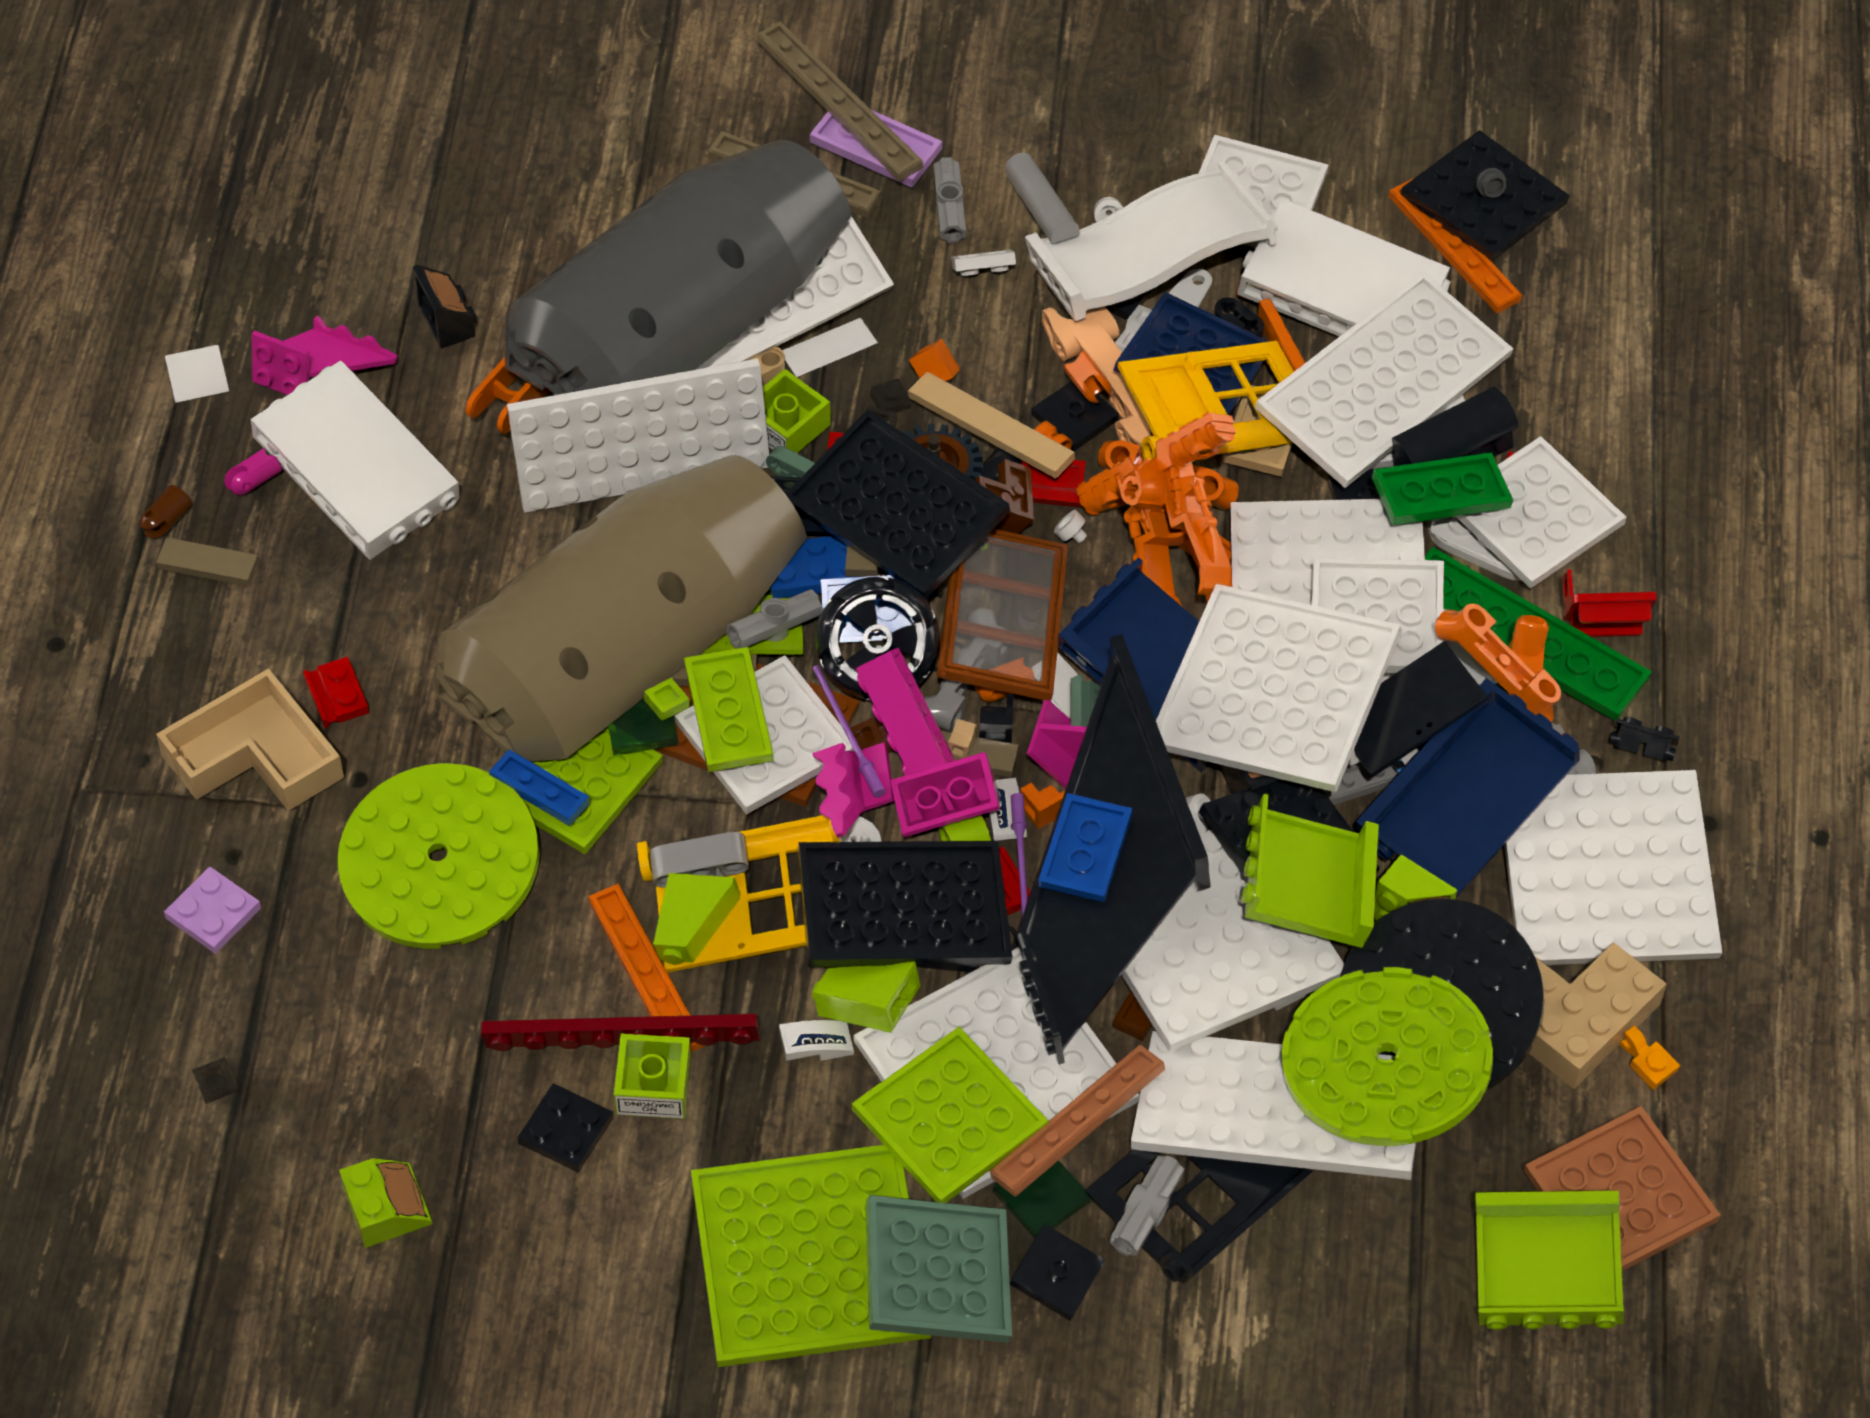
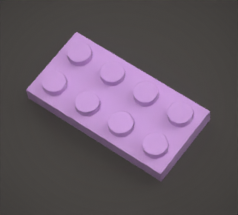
[810,110,942,188]

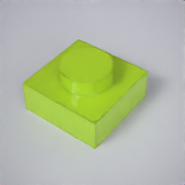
[644,678,690,721]

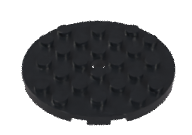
[1340,898,1545,1090]

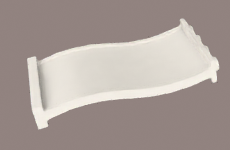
[1025,161,1277,321]

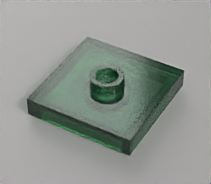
[608,698,678,756]
[992,1160,1091,1239]

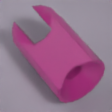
[224,448,282,495]

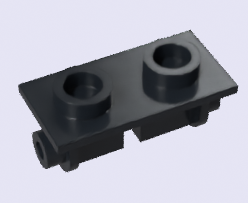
[1609,717,1680,763]

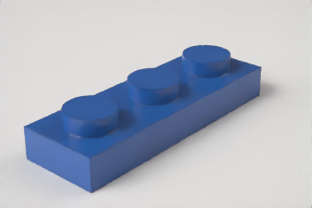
[489,749,590,826]

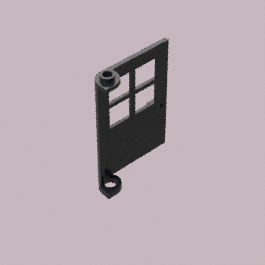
[1085,1149,1315,1283]

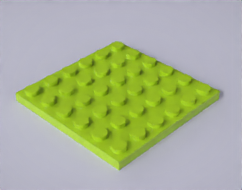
[691,1145,931,1367]

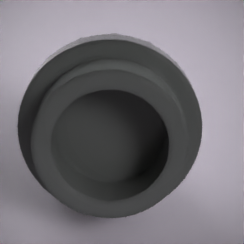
[1476,168,1506,198]

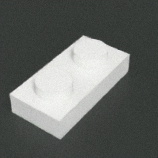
[951,249,1016,276]

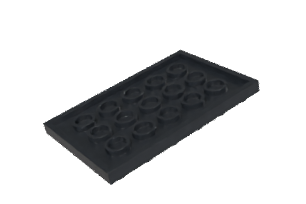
[786,409,1011,600]
[797,841,1013,967]

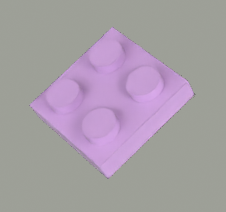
[164,867,261,954]

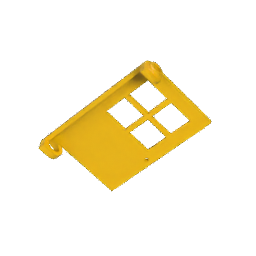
[1117,341,1294,460]
[637,815,847,973]

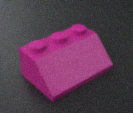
[890,752,1000,837]

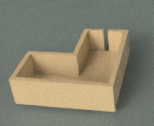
[156,668,344,811]
[1529,943,1667,1089]

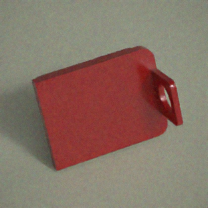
[1562,569,1657,637]

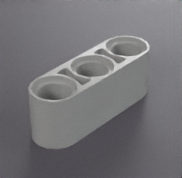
[650,832,749,888]

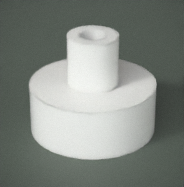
[1093,197,1123,222]
[1054,510,1087,543]

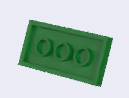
[1372,452,1513,525]

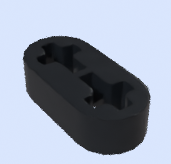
[1214,297,1264,338]

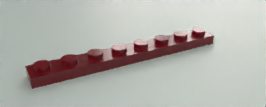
[481,1014,760,1051]

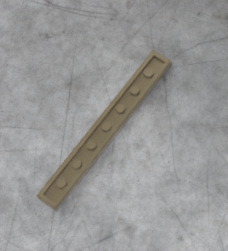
[757,21,923,182]

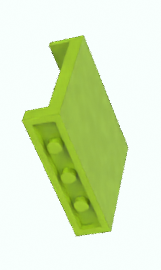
[1241,794,1379,948]
[1476,1190,1624,1330]

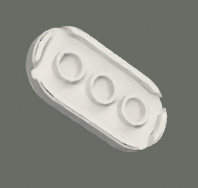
[1429,516,1522,581]

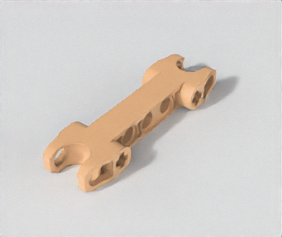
[1042,306,1154,446]

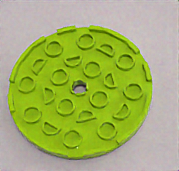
[338,763,540,949]
[1282,967,1493,1146]

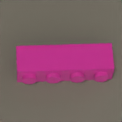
[856,647,955,775]

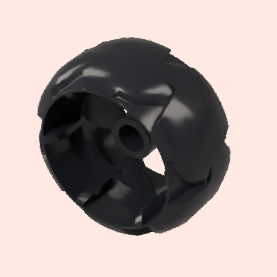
[816,576,940,701]

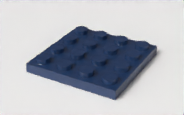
[1113,292,1269,415]

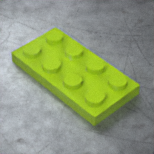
[684,647,773,772]

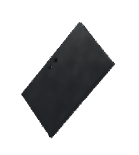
[1354,641,1489,777]

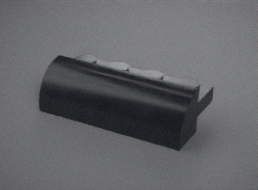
[1392,386,1519,466]

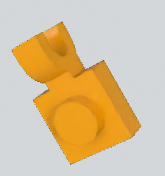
[1620,1025,1680,1090]

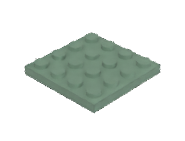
[866,1195,1012,1343]

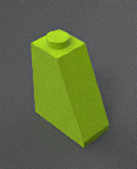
[653,873,741,964]
[812,961,921,1033]

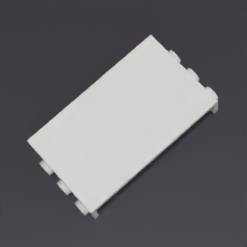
[1237,199,1451,337]
[251,360,459,560]

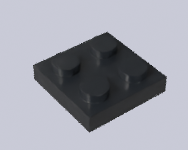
[517,1083,614,1173]

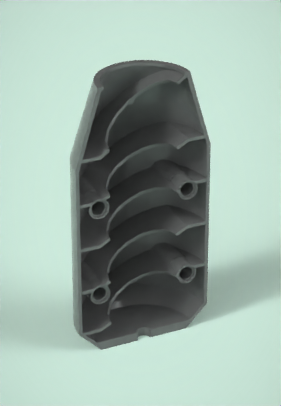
[505,140,852,395]

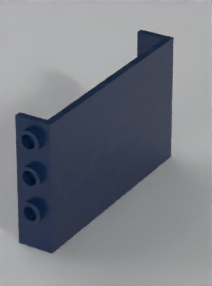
[1058,557,1211,773]
[1356,678,1580,898]

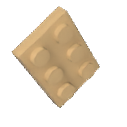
[1222,385,1293,477]

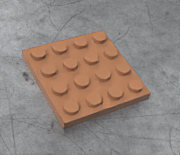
[1524,1106,1721,1271]

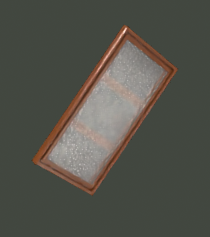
[937,529,1068,701]

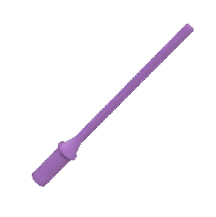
[813,665,886,798]
[1010,793,1028,916]

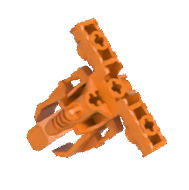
[1076,411,1236,611]

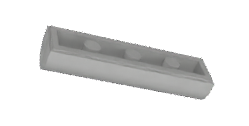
[1005,153,1080,244]

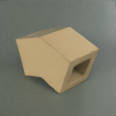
[948,719,979,758]

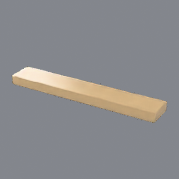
[908,372,1075,479]

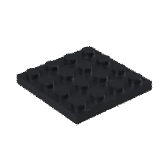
[1401,130,1570,262]
[1199,779,1380,880]

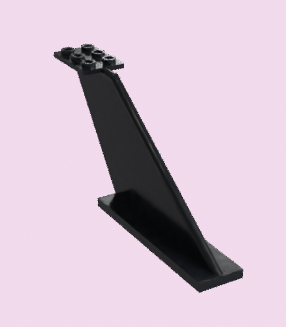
[1016,634,1211,1065]

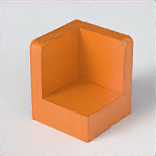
[909,338,960,381]
[1020,783,1065,829]

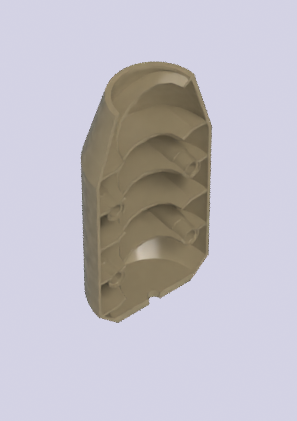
[434,455,807,761]

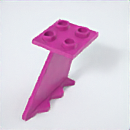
[251,316,398,395]
[1027,700,1087,789]
[812,742,895,838]

